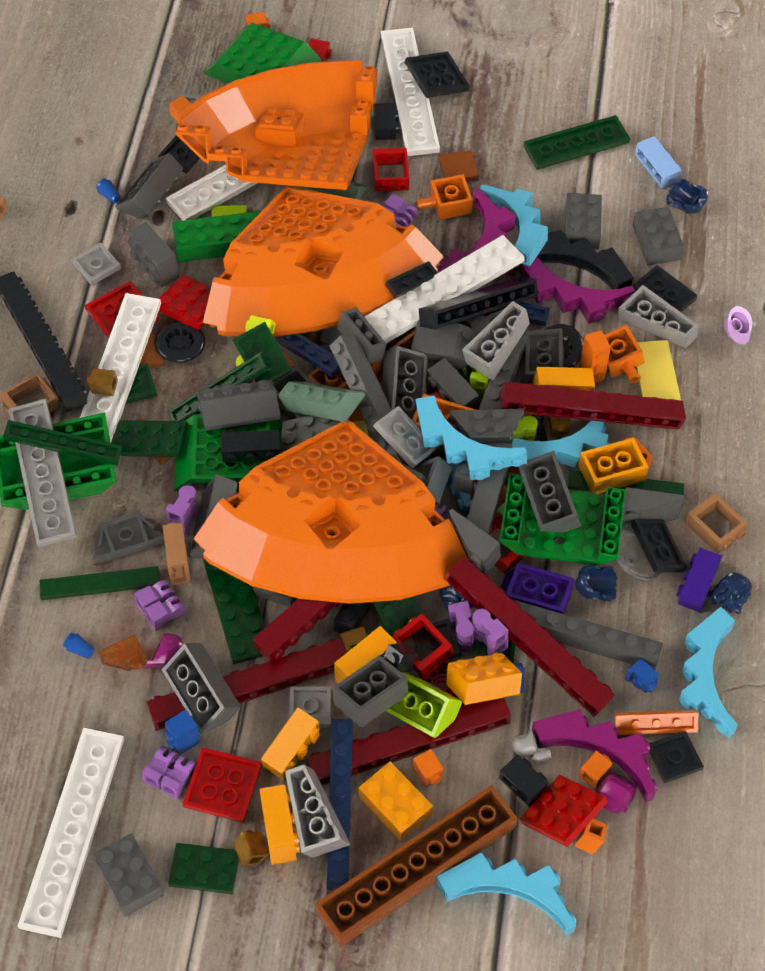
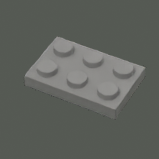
[373,406,437,469]

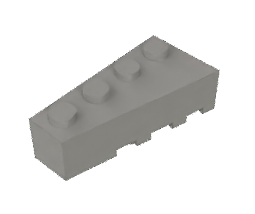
[618,285,699,349]
[462,301,530,381]
[285,764,351,858]

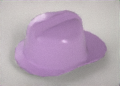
[723,306,753,344]

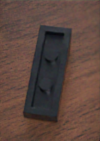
[385,261,438,299]

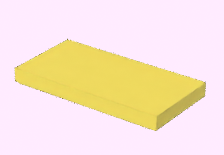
[636,340,681,400]

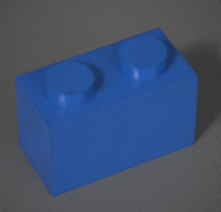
[164,709,200,756]

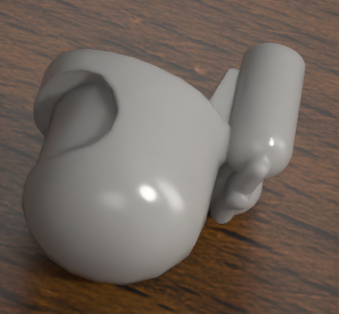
[512,729,553,763]

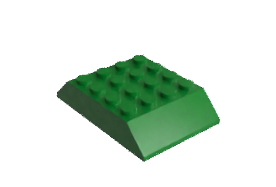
[205,23,322,83]
[0,412,117,510]

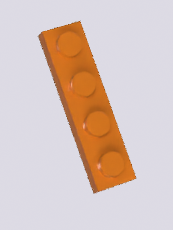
[614,710,698,735]

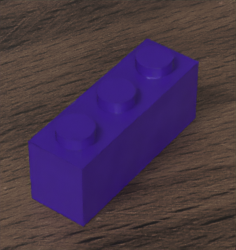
[676,548,722,613]

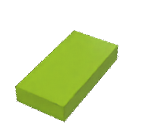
[212,205,247,217]

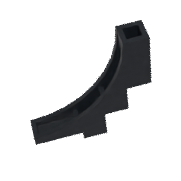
[518,229,634,289]

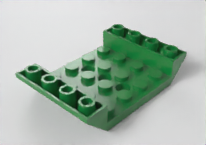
[174,414,283,491]
[499,473,626,566]

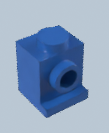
[625,658,659,693]

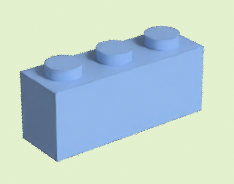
[635,136,682,189]

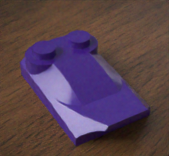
[501,563,575,614]

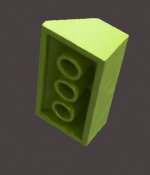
[385,672,463,738]

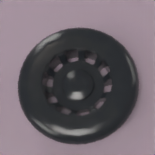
[154,321,206,362]
[543,324,583,368]

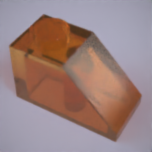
[98,634,147,671]

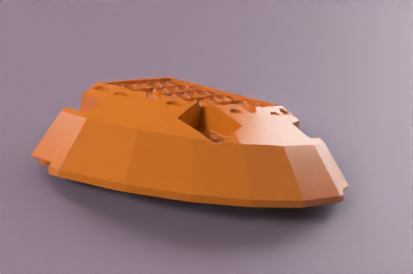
[175,60,379,190]
[203,186,444,337]
[194,419,468,604]

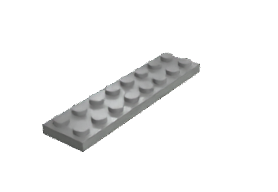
[9,399,77,547]

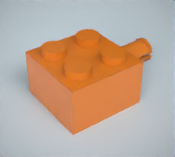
[416,174,473,220]
[605,324,645,383]

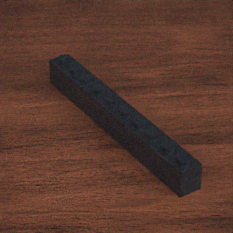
[0,271,88,412]

